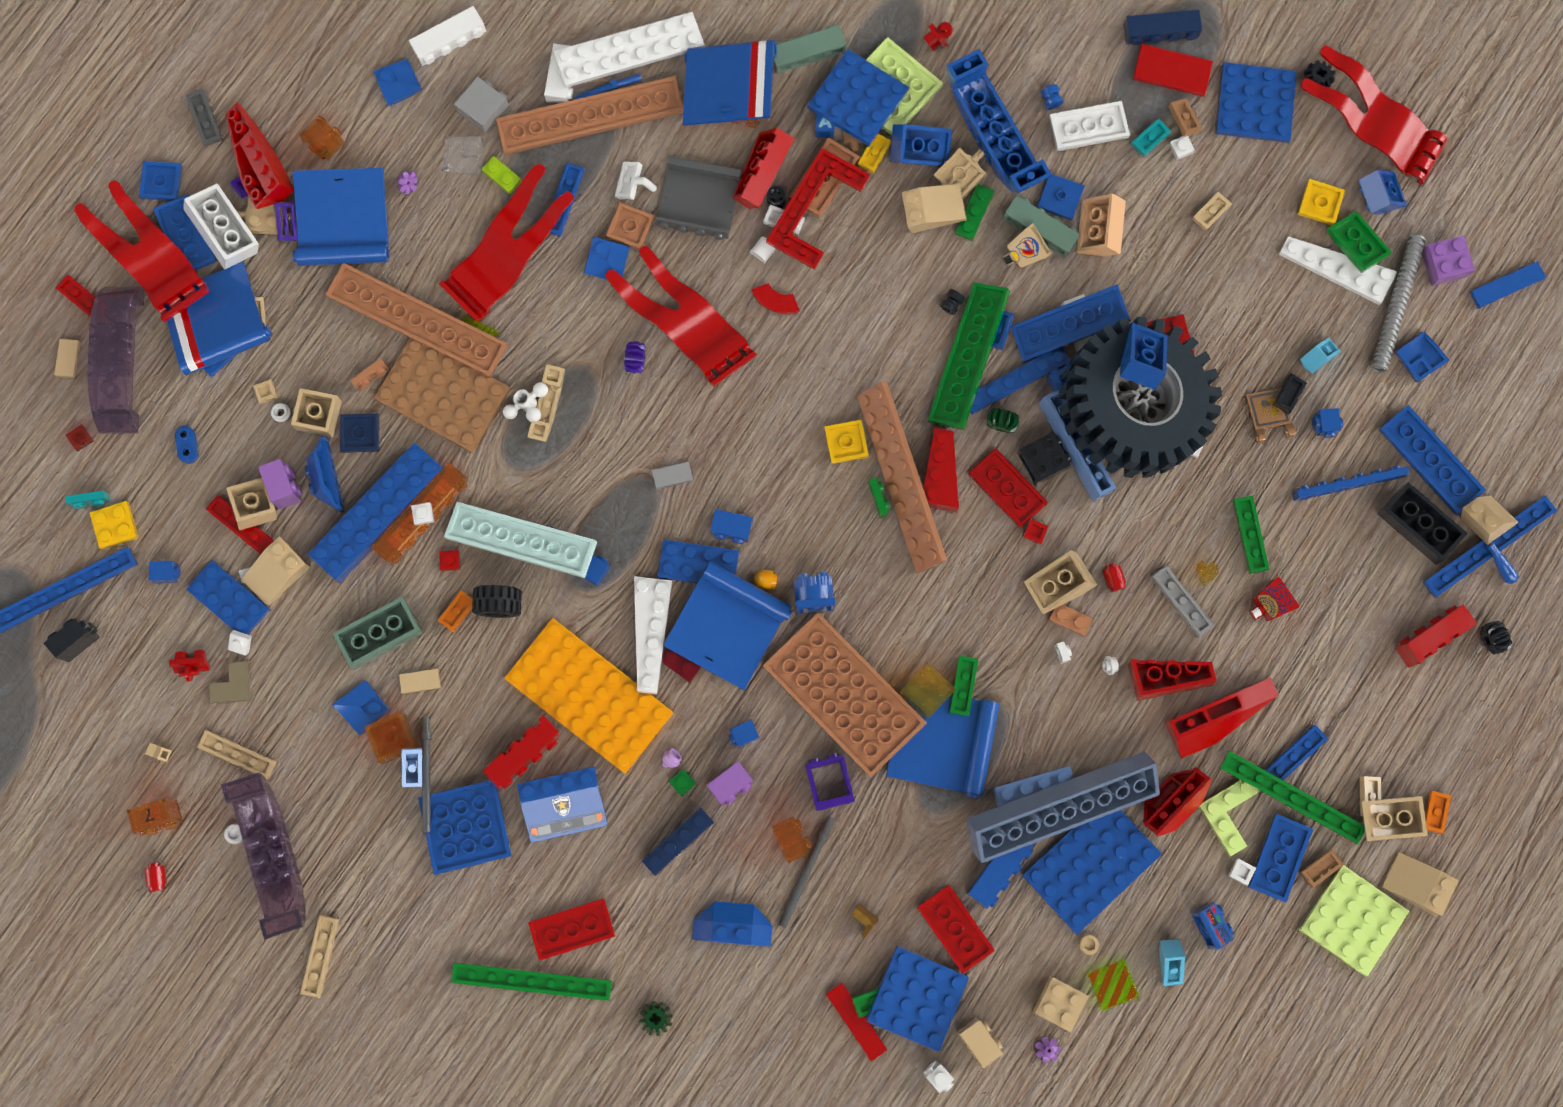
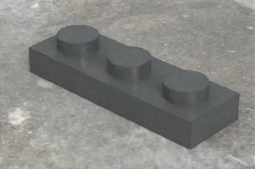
[186,89,223,147]

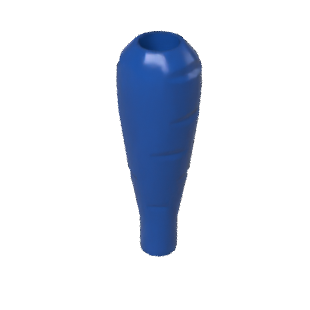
[1487,543,1519,584]

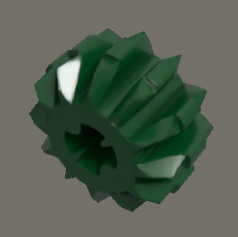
[986,408,1020,433]
[639,1001,673,1036]

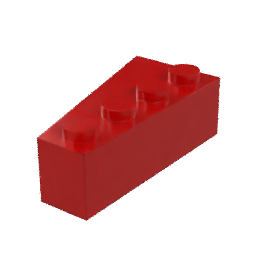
[732,128,795,209]
[923,428,959,513]
[1395,604,1477,668]
[1128,659,1217,701]
[483,715,559,791]

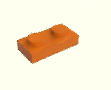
[437,590,473,633]
[1425,791,1451,834]

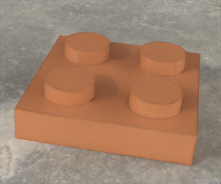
[606,203,655,250]

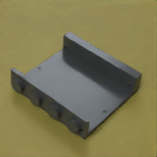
[655,156,741,240]

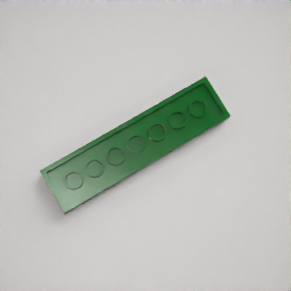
[928,282,1010,430]

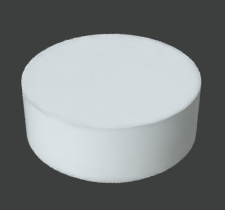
[224,824,246,844]

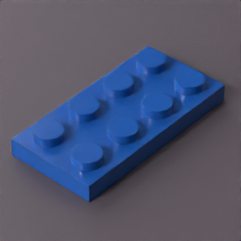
[153,194,217,271]
[658,540,739,584]
[186,560,271,635]
[1248,814,1313,903]

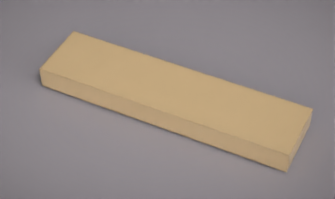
[197,730,277,779]
[300,915,340,998]

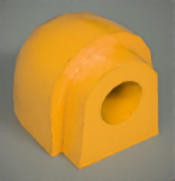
[753,570,778,591]

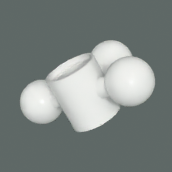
[503,382,548,422]

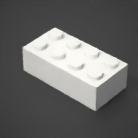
[184,183,259,269]

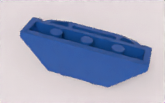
[305,436,345,513]
[692,901,772,946]

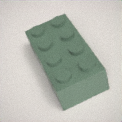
[332,597,424,670]

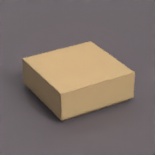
[253,379,278,404]

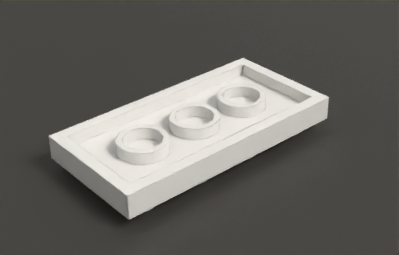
[1049,101,1130,151]

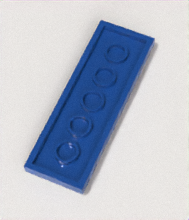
[1011,284,1131,362]
[1379,405,1486,515]

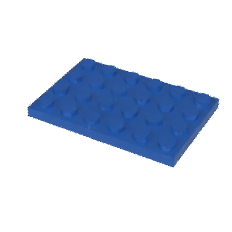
[1022,810,1162,935]

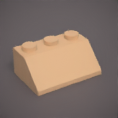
[1077,193,1126,257]

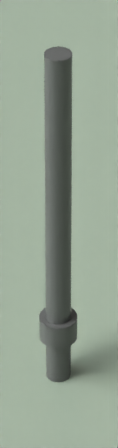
[420,716,432,833]
[779,817,834,928]

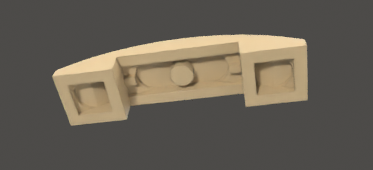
[527,364,565,442]

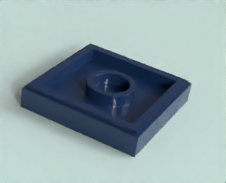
[340,413,379,453]

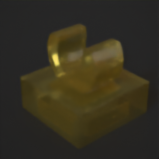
[1196,560,1219,586]

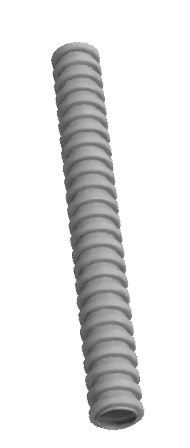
[1371,234,1426,372]

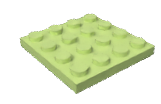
[866,37,943,135]
[1299,865,1410,977]

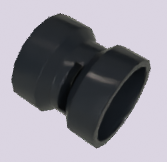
[767,186,786,209]
[939,289,965,315]

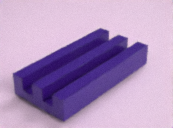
[274,203,298,241]

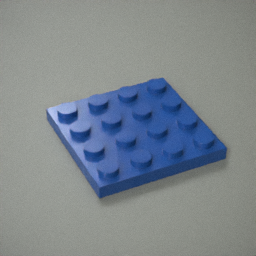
[807,49,910,146]
[1216,62,1297,143]
[418,780,512,875]
[866,946,969,1052]

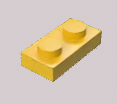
[858,134,891,174]

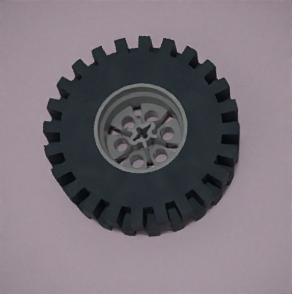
[1059,317,1222,478]

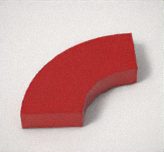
[751,283,800,315]

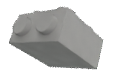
[454,77,509,133]

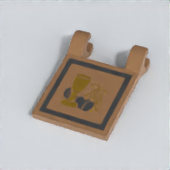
[1245,388,1296,444]

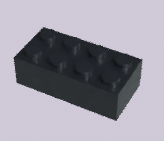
[1377,482,1468,565]

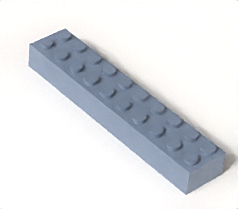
[966,751,1160,863]

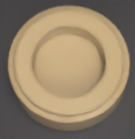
[1078,935,1099,955]

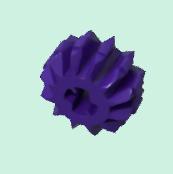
[624,341,646,374]

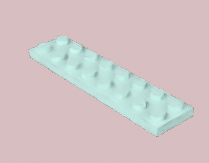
[444,502,597,578]

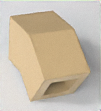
[145,743,171,762]

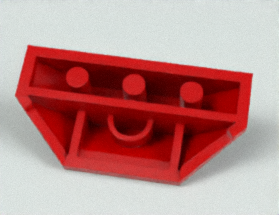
[1143,767,1212,837]

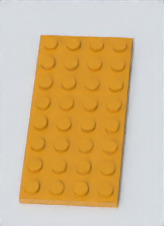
[504,618,674,774]

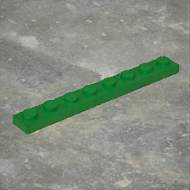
[1219,751,1365,844]
[451,962,612,1001]

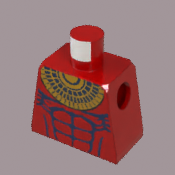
[1249,577,1300,621]

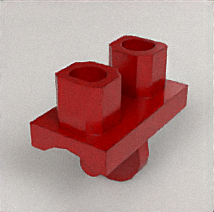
[923,22,953,51]
[169,650,210,682]

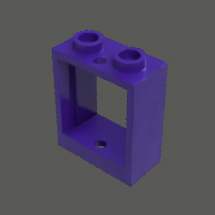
[805,753,855,812]

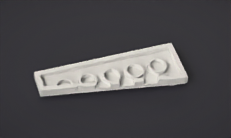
[1279,236,1397,305]
[634,576,672,694]

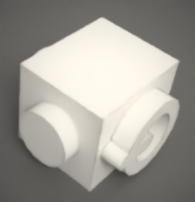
[923,1060,955,1093]

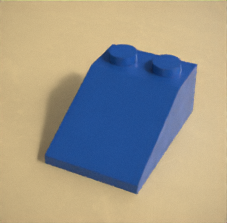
[890,124,952,166]
[1120,322,1167,390]

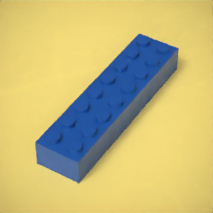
[308,442,446,583]

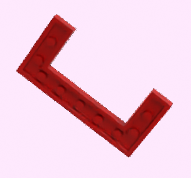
[766,148,870,270]

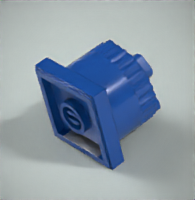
[794,572,835,614]

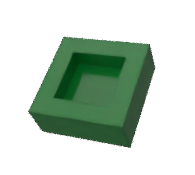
[669,769,696,797]

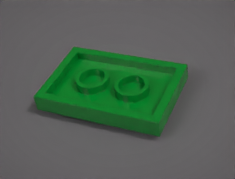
[1326,211,1392,274]

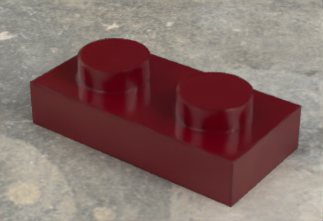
[661,648,701,683]

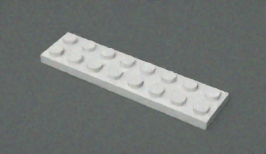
[553,12,705,88]

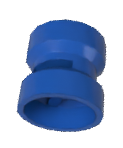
[1040,84,1064,110]

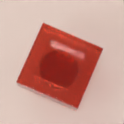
[66,424,94,452]

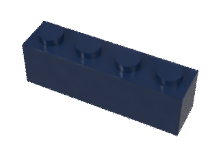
[1124,10,1202,45]
[642,808,714,876]

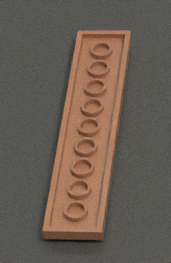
[496,76,683,155]
[325,263,508,378]
[857,381,947,574]

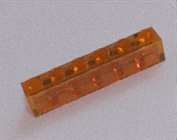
[371,462,469,566]

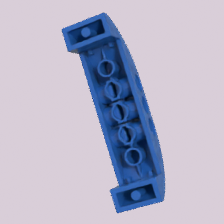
[946,49,1052,193]

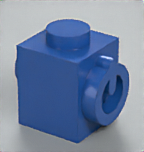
[1312,408,1343,438]

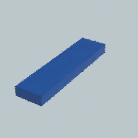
[549,163,585,237]
[1470,261,1547,309]
[1265,725,1328,780]

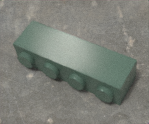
[773,25,846,74]
[1003,196,1080,258]

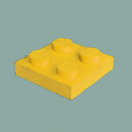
[1298,179,1345,226]
[824,420,869,465]
[90,501,139,550]

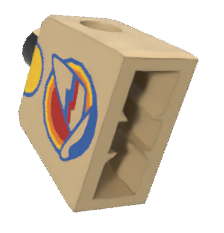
[1003,223,1051,268]

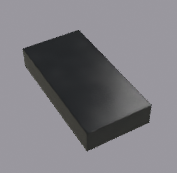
[1273,373,1307,414]

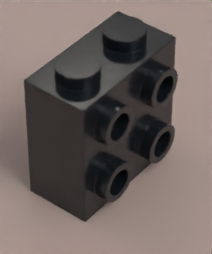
[1017,432,1071,486]
[44,618,100,662]

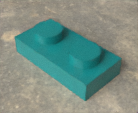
[1131,119,1172,157]
[65,491,111,509]

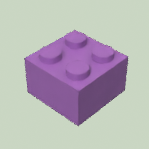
[1421,236,1475,286]
[258,459,302,510]
[707,761,753,806]

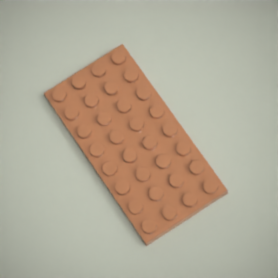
[763,613,927,778]

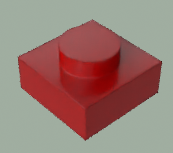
[1023,519,1048,545]
[439,550,460,571]

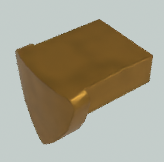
[851,903,879,938]

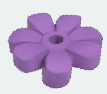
[397,171,418,194]
[1035,1037,1060,1063]

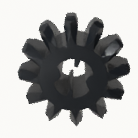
[1303,60,1336,88]
[1480,621,1512,655]

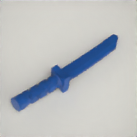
[573,73,642,100]

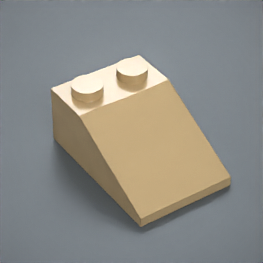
[902,184,967,233]
[242,536,311,607]
[1024,550,1097,614]
[1361,796,1428,841]
[1381,852,1459,916]

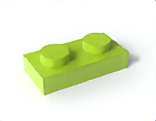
[481,156,522,195]

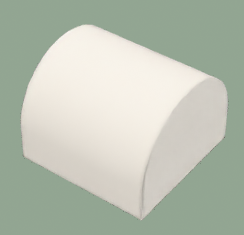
[750,237,776,264]

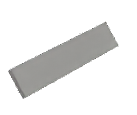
[1151,565,1215,638]

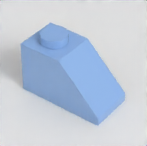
[402,748,422,787]

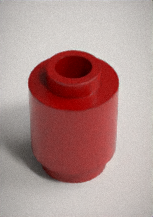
[1102,563,1126,593]
[144,862,167,892]

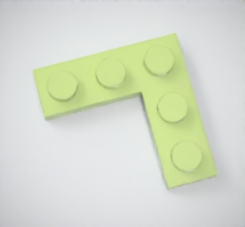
[1199,780,1259,856]

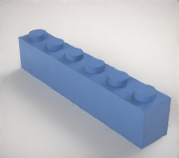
[1038,389,1116,502]

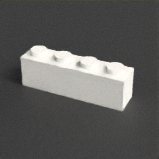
[409,6,486,66]

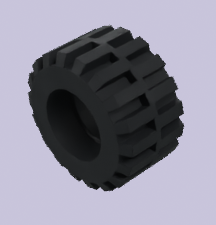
[472,585,522,618]

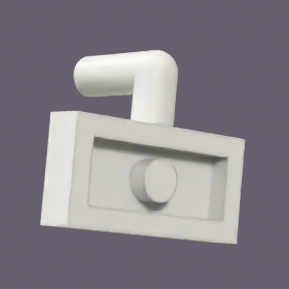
[615,162,657,200]

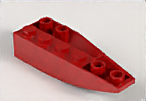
[225,102,294,209]
[1165,677,1279,759]

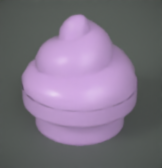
[662,748,682,768]

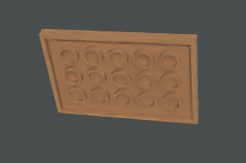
[374,338,511,453]

